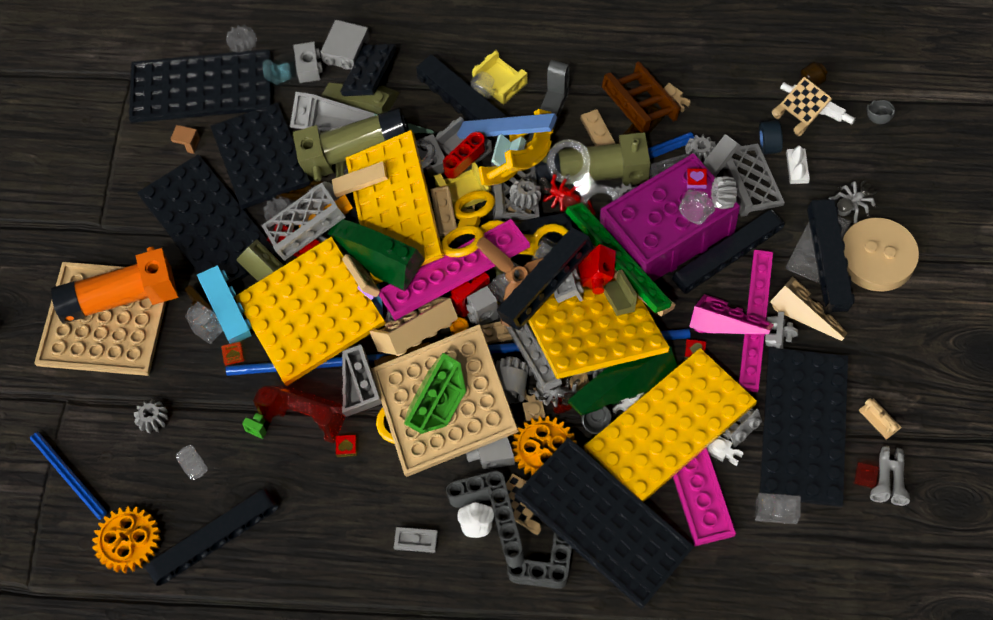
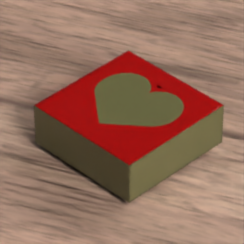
[684,339,706,360]

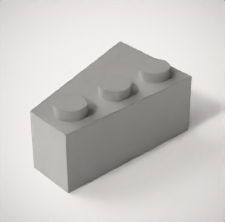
[342,345,382,417]

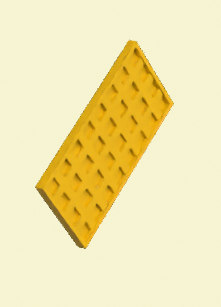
[345,130,444,284]
[584,348,757,502]

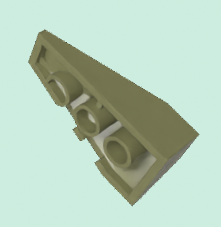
[321,83,400,114]

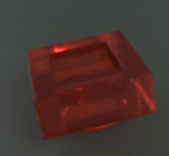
[854,462,879,488]

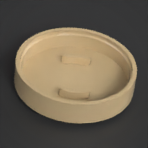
[842,218,919,291]

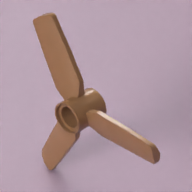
[476,237,544,327]

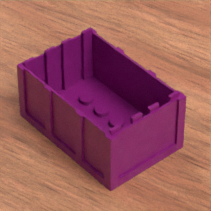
[600,153,740,281]

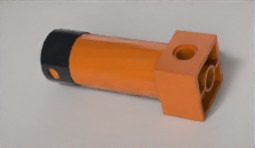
[51,247,179,324]

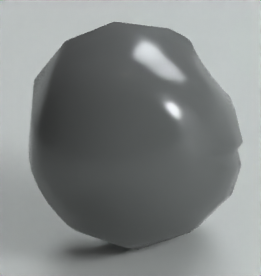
[867,100,895,125]
[581,406,612,434]

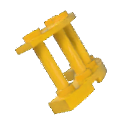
[479,109,553,186]

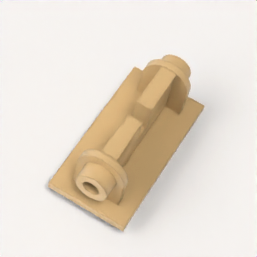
[859,398,902,440]

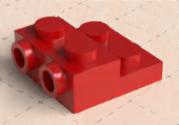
[449,272,491,318]

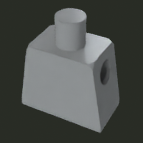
[465,437,515,469]

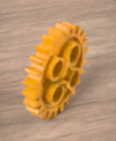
[512,416,577,477]
[92,506,161,573]

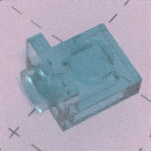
[262,60,291,85]

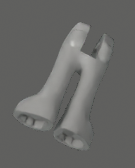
[870,446,910,506]

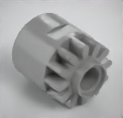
[496,357,529,403]

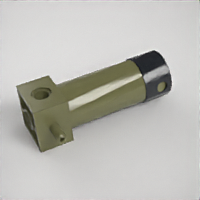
[293,108,409,181]
[534,133,650,187]

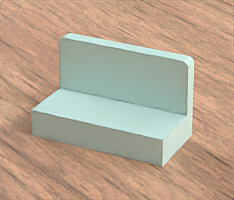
[492,134,526,167]

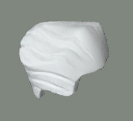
[457,502,494,538]

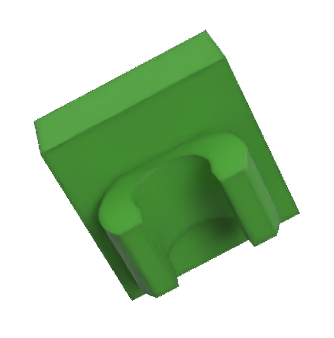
[242,413,267,439]

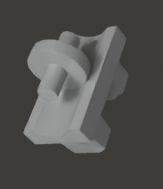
[765,312,798,349]

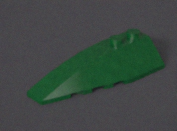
[328,219,425,291]
[568,343,678,416]

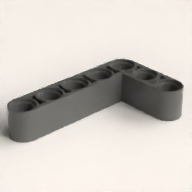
[526,60,570,143]
[446,471,525,568]
[507,532,572,589]

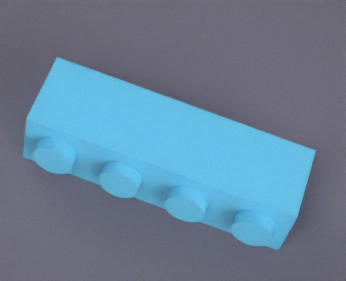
[197,265,252,346]

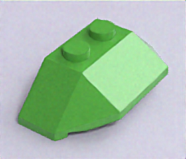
[404,353,466,434]

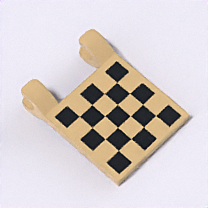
[772,77,832,136]
[491,474,541,535]

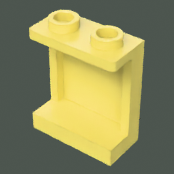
[472,51,527,105]
[434,162,491,209]

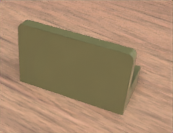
[237,239,284,282]
[603,269,637,316]

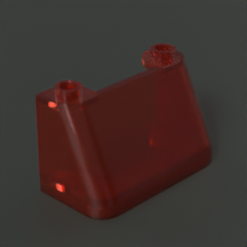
[253,385,345,444]

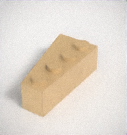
[369,297,458,356]

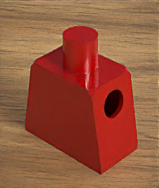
[578,244,616,294]

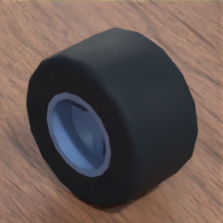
[759,120,783,155]

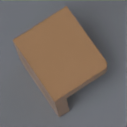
[171,125,200,154]

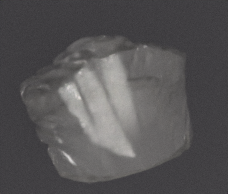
[679,189,715,224]

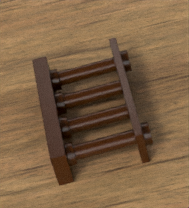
[602,62,680,133]

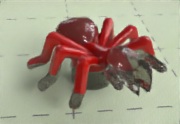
[538,170,583,211]

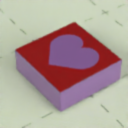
[687,168,707,189]

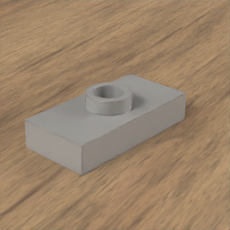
[394,527,438,553]

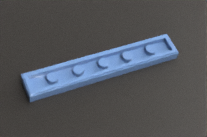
[457,113,557,139]

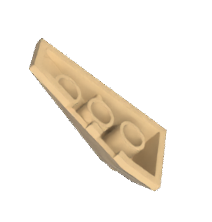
[770,276,847,341]

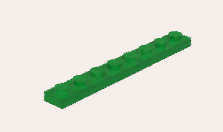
[565,203,672,313]

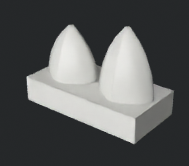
[786,145,810,184]

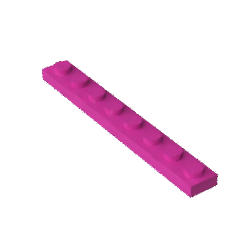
[739,250,773,392]

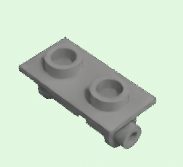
[723,408,762,448]

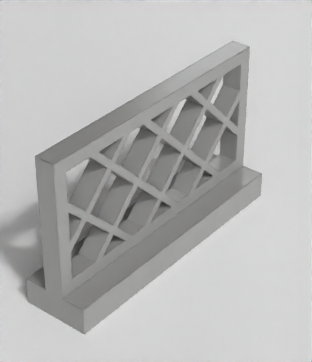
[721,143,785,217]
[490,156,539,221]
[261,183,345,261]

